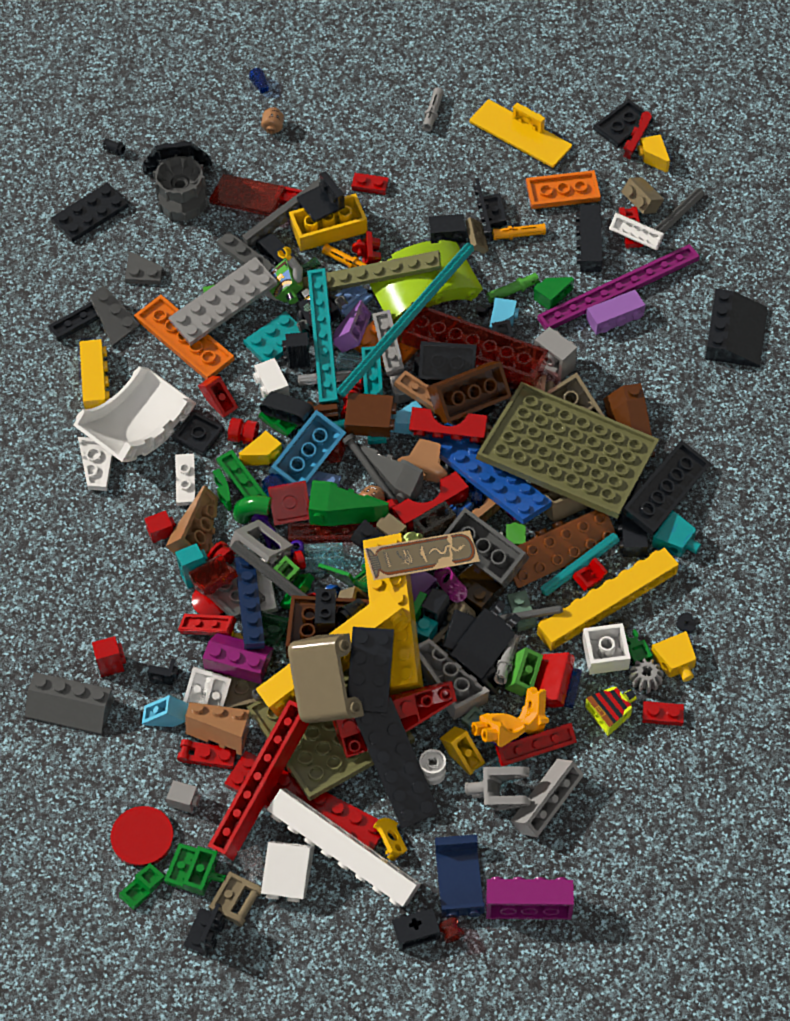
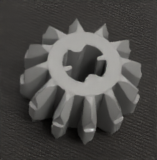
[629,658,664,693]

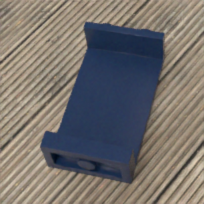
[435,834,485,919]

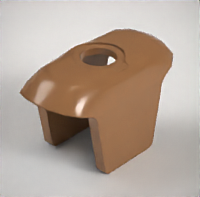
[397,439,448,483]

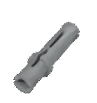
[422,87,444,132]
[494,634,520,685]

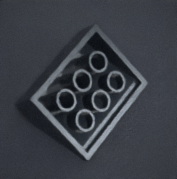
[705,289,768,368]

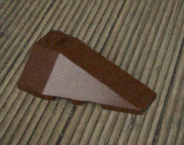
[603,383,655,458]

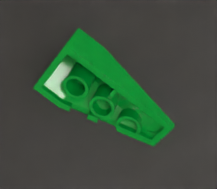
[308,480,390,526]

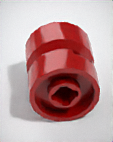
[227,417,259,445]

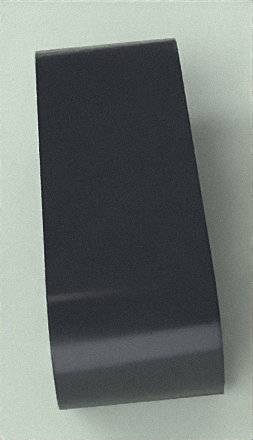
[256,233,301,267]
[259,391,314,426]

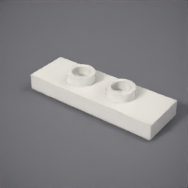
[609,213,665,250]
[175,453,196,506]

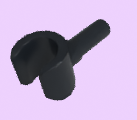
[475,302,494,318]

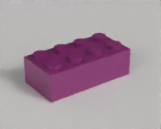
[486,877,574,920]

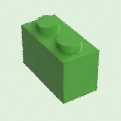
[505,647,543,697]

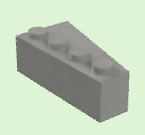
[418,639,490,720]

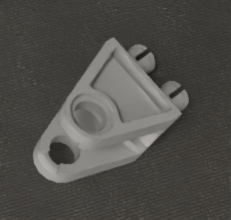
[465,766,531,811]

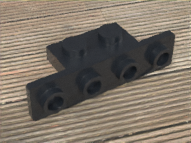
[473,178,507,242]

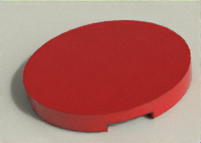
[110,806,174,867]

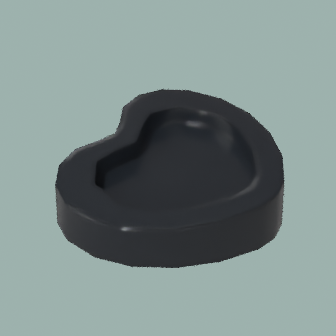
[676,612,696,633]

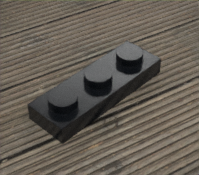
[48,302,100,342]

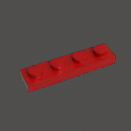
[495,723,577,766]

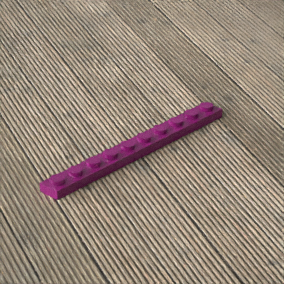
[537,244,699,330]

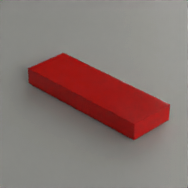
[178,614,237,636]

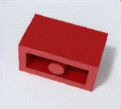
[92,636,126,678]

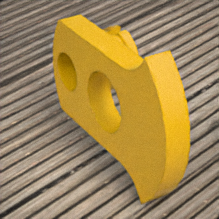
[373,818,407,861]

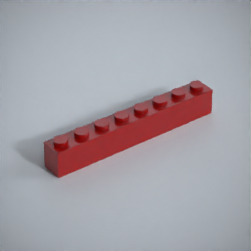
[208,700,309,861]

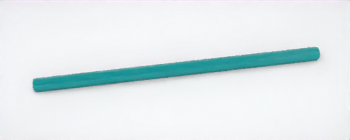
[337,243,474,397]

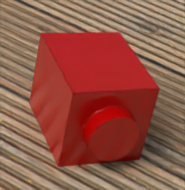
[144,510,176,543]

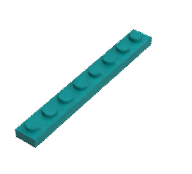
[307,268,339,404]

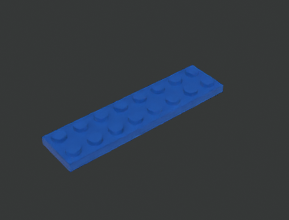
[421,422,552,524]

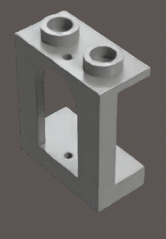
[229,519,293,568]

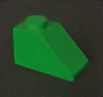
[533,277,574,310]

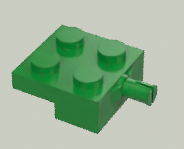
[164,843,227,896]

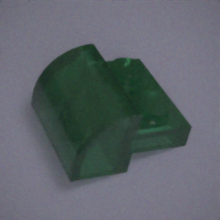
[241,610,289,647]

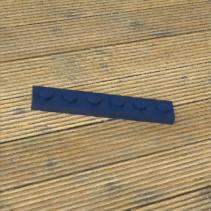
[235,557,265,650]

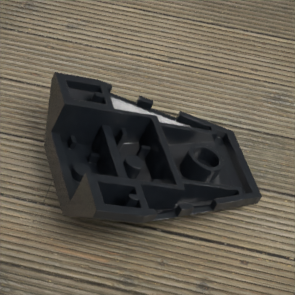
[142,141,212,174]

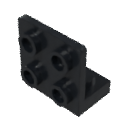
[297,171,345,222]
[183,903,226,957]

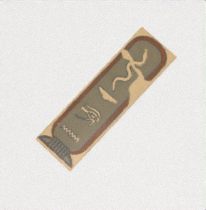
[364,530,480,580]

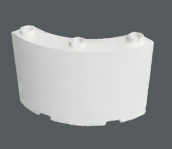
[73,366,196,462]

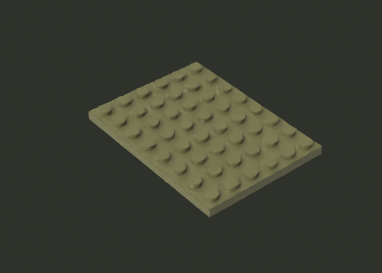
[476,382,659,519]

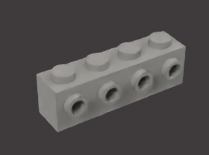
[510,759,584,837]

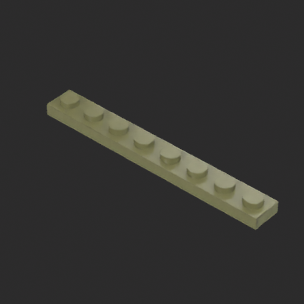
[302,250,441,292]

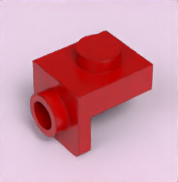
[572,558,607,591]

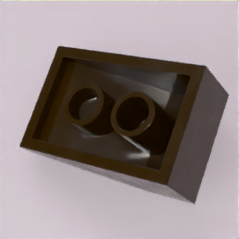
[456,564,513,616]

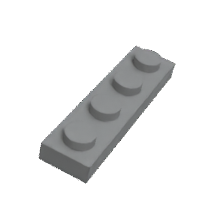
[372,310,405,376]

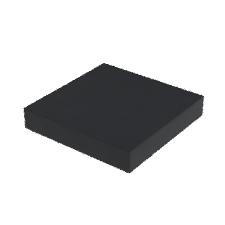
[172,411,225,457]

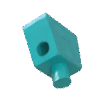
[652,510,702,557]

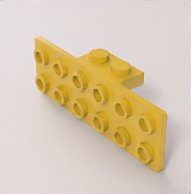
[469,100,572,168]

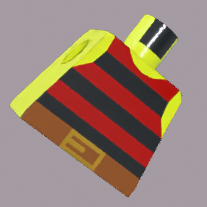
[585,686,637,736]

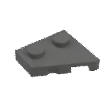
[125,252,163,285]

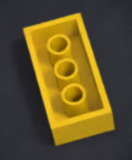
[289,193,368,251]

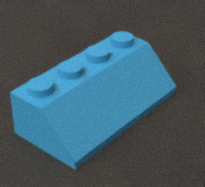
[269,410,346,484]

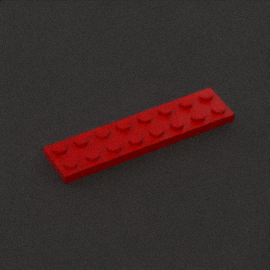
[224,750,382,850]

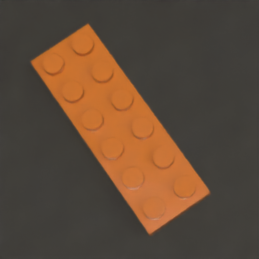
[134,295,235,380]

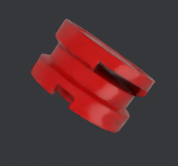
[206,541,236,569]

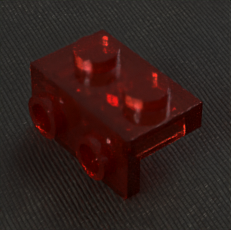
[189,554,238,596]

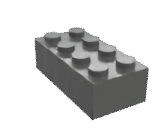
[443,507,529,589]

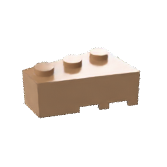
[185,702,250,756]

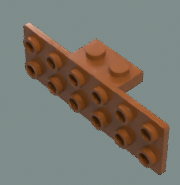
[513,510,617,588]

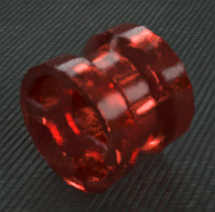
[439,917,465,943]

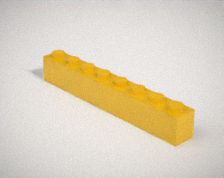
[537,547,679,651]

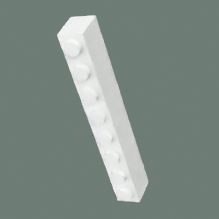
[267,789,421,907]

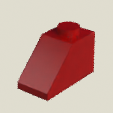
[198,376,239,418]

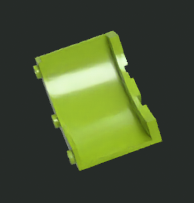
[369,240,483,324]

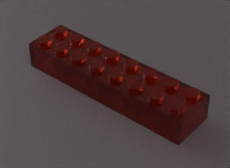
[398,302,548,387]

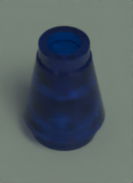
[249,67,269,93]

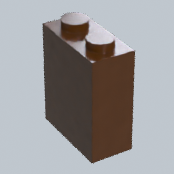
[344,393,397,438]

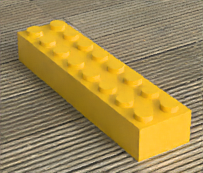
[363,533,423,696]
[256,590,411,718]

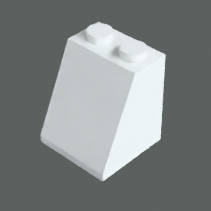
[261,841,315,902]

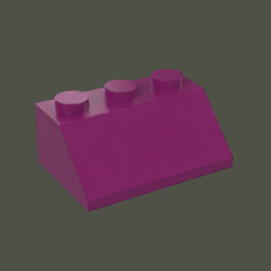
[202,633,274,684]

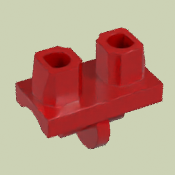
[352,231,381,265]

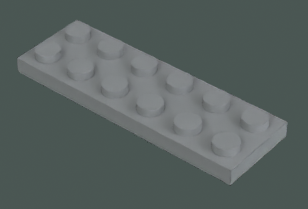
[168,257,278,346]

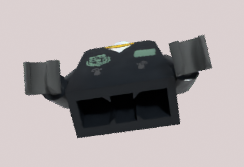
[297,289,349,334]

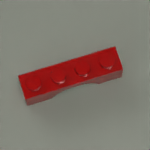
[409,407,489,443]
[392,471,469,532]

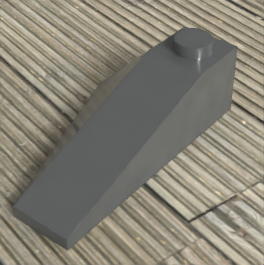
[359,444,423,503]

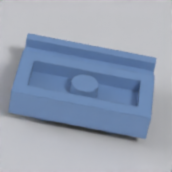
[335,286,373,317]

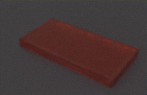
[209,174,286,216]

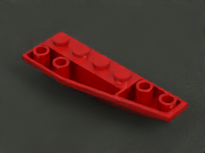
[333,681,457,758]

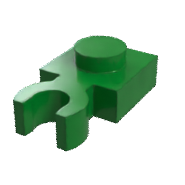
[625,629,653,665]

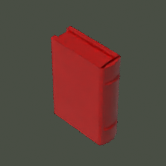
[534,652,575,708]

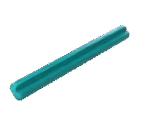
[540,533,620,596]

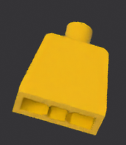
[651,631,696,682]

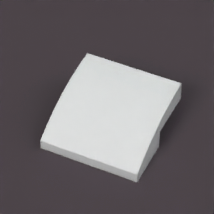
[183,666,231,707]

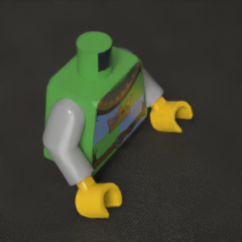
[264,247,303,304]

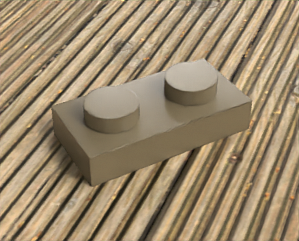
[465,217,489,254]

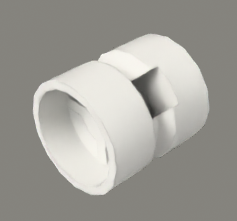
[419,749,446,785]

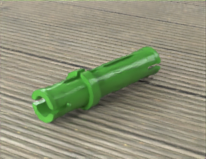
[486,273,540,303]

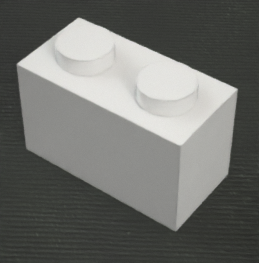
[253,358,290,398]

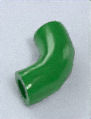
[233,495,272,524]

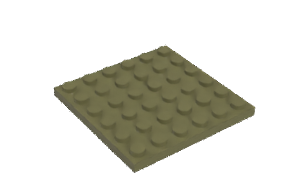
[247,668,415,801]

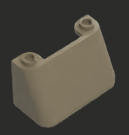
[288,633,364,723]

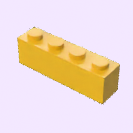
[79,339,110,409]

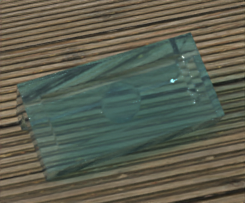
[304,542,344,574]

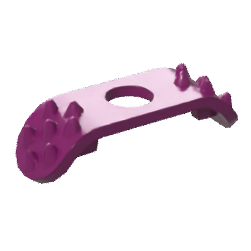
[434,567,468,603]

